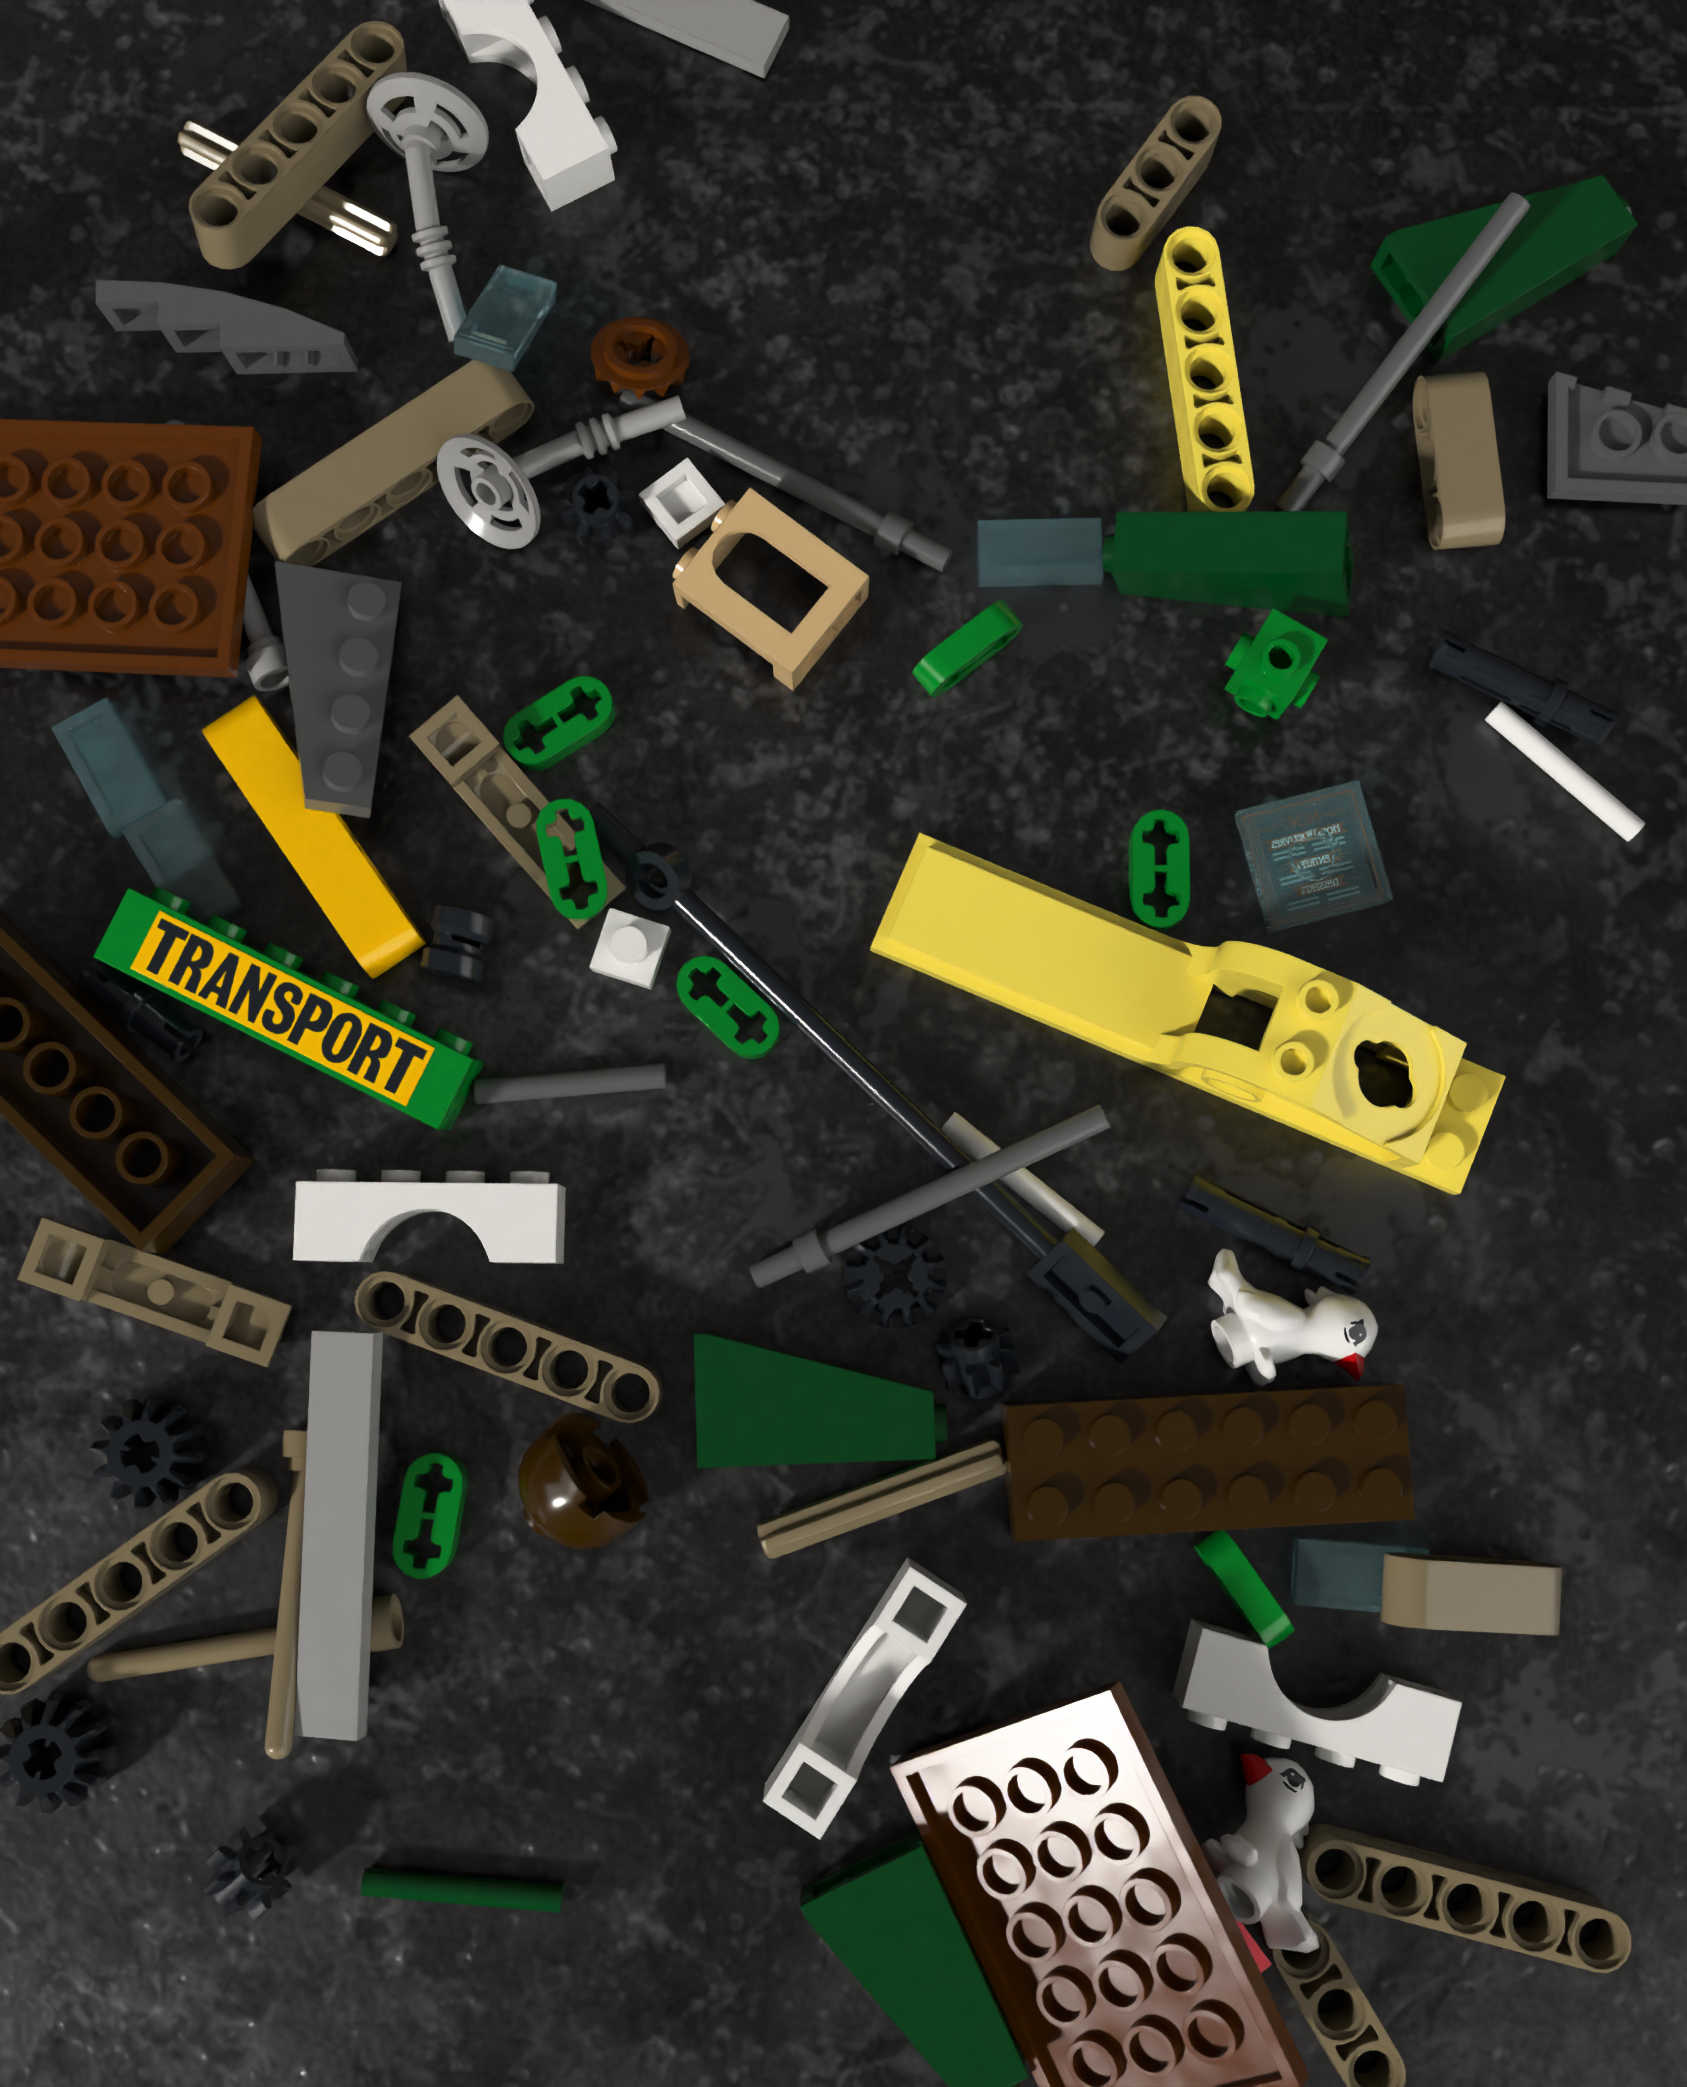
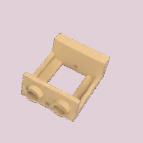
[672,488,869,691]

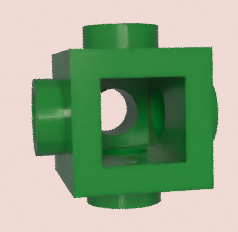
[1224,608,1328,721]

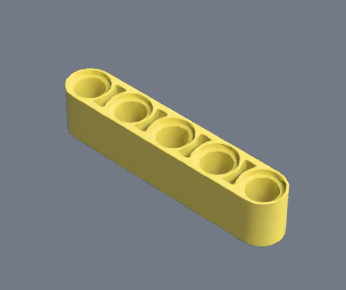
[1155,226,1255,512]

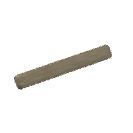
[177,120,399,256]
[757,1438,1007,1559]

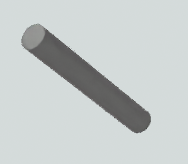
[474,1063,667,1104]

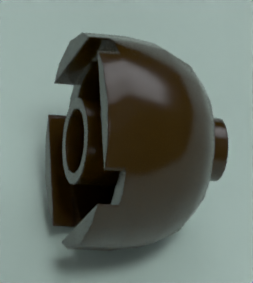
[518,1412,648,1550]

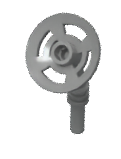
[366,72,489,342]
[437,395,687,549]

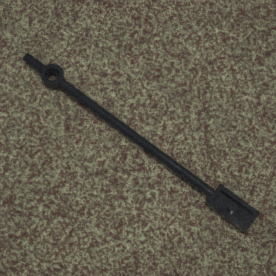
[589,803,1167,1364]

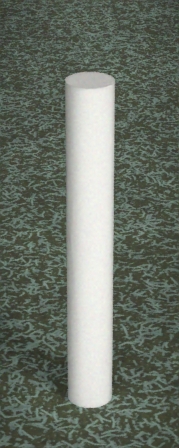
[1484,701,1645,842]
[941,1112,1105,1247]

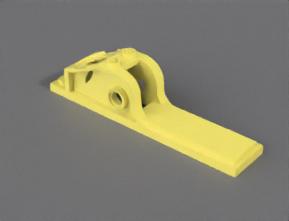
[870,833,1506,1195]

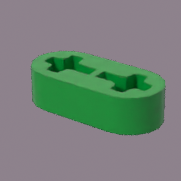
[912,600,1024,698]
[503,676,615,771]
[536,799,608,921]
[1128,809,1190,932]
[676,956,780,1059]
[393,1451,468,1579]
[1194,1530,1295,1650]

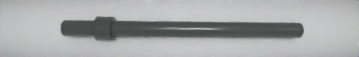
[1274,192,1531,512]
[619,389,954,572]
[749,1104,1111,1288]

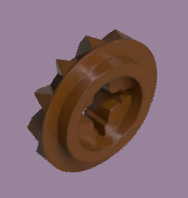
[591,317,690,400]

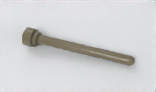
[265,1430,307,1759]
[87,1594,404,1682]

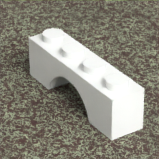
[438,0,618,212]
[293,1169,566,1264]
[763,1557,967,1840]
[1172,1619,1462,1786]

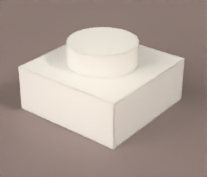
[639,457,725,549]
[590,908,671,990]

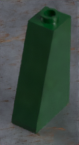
[1370,175,1638,363]
[1103,511,1354,617]
[694,1333,947,1468]
[800,1830,1029,2087]

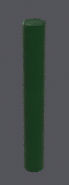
[361,1868,564,1913]

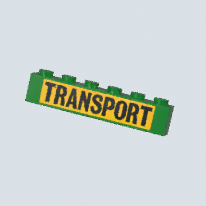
[93,886,485,1130]

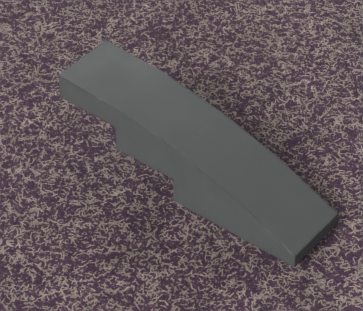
[96,280,358,374]

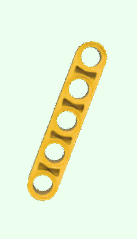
[202,694,427,979]

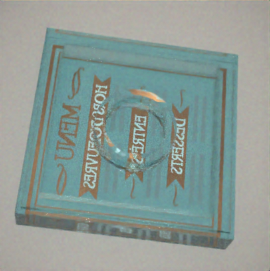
[1234,780,1393,934]

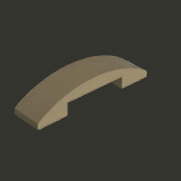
[409,695,626,930]
[17,1217,293,1368]

